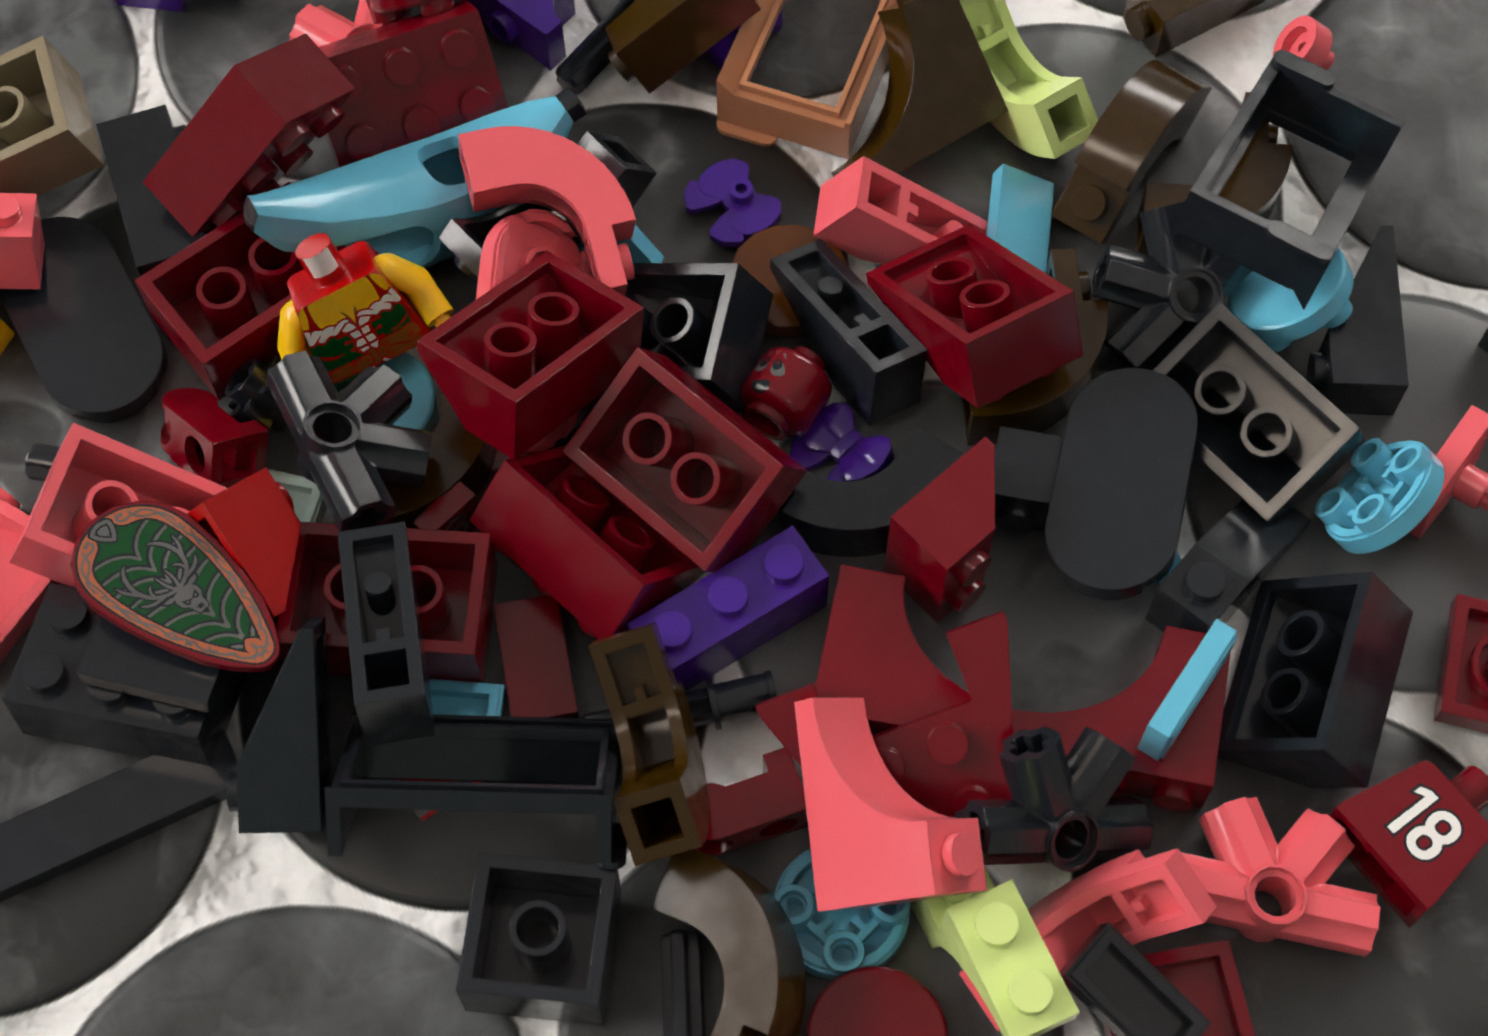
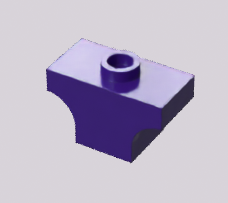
[467,0,576,70]

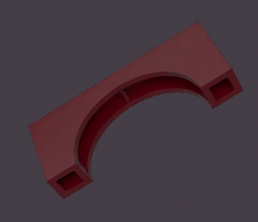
[815,564,1231,811]

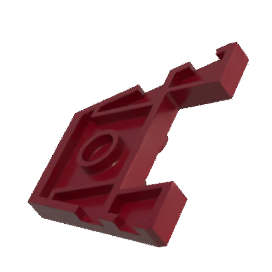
[755,610,1013,818]

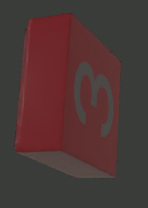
[413,481,478,532]

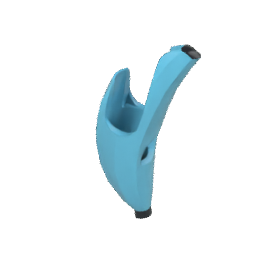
[243,88,588,268]

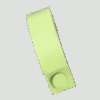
[959,0,1099,159]

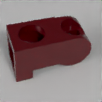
[160,388,269,488]
[695,747,808,856]

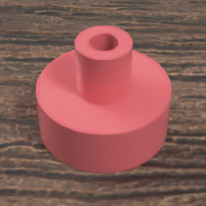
[1273,15,1335,70]

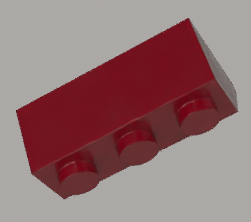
[417,251,644,460]
[469,446,705,640]

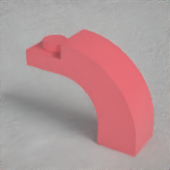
[458,126,636,296]
[959,848,1217,1031]

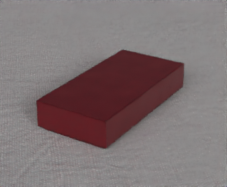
[493,595,579,718]

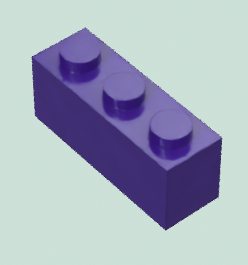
[626,526,829,692]

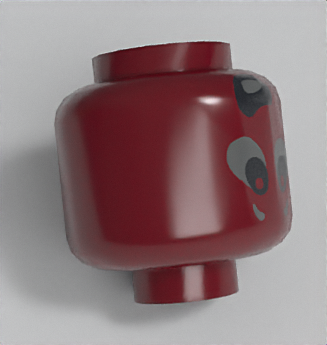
[740,346,832,440]

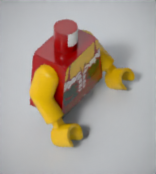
[277,233,454,388]

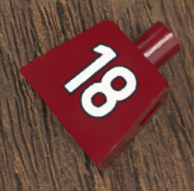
[1330,760,1488,928]

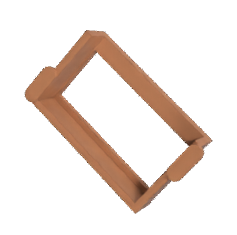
[716,0,896,159]

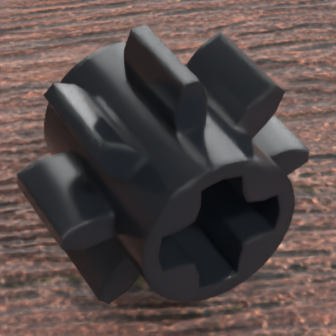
[225,355,287,432]

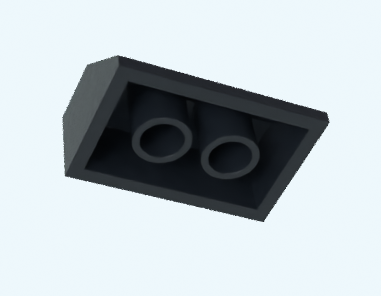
[1153,302,1365,523]
[1218,572,1413,788]

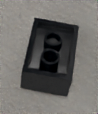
[625,263,774,408]

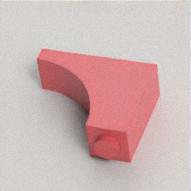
[794,698,987,912]

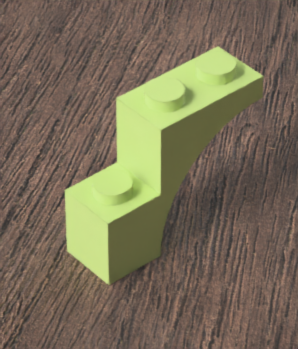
[910,866,1080,1036]

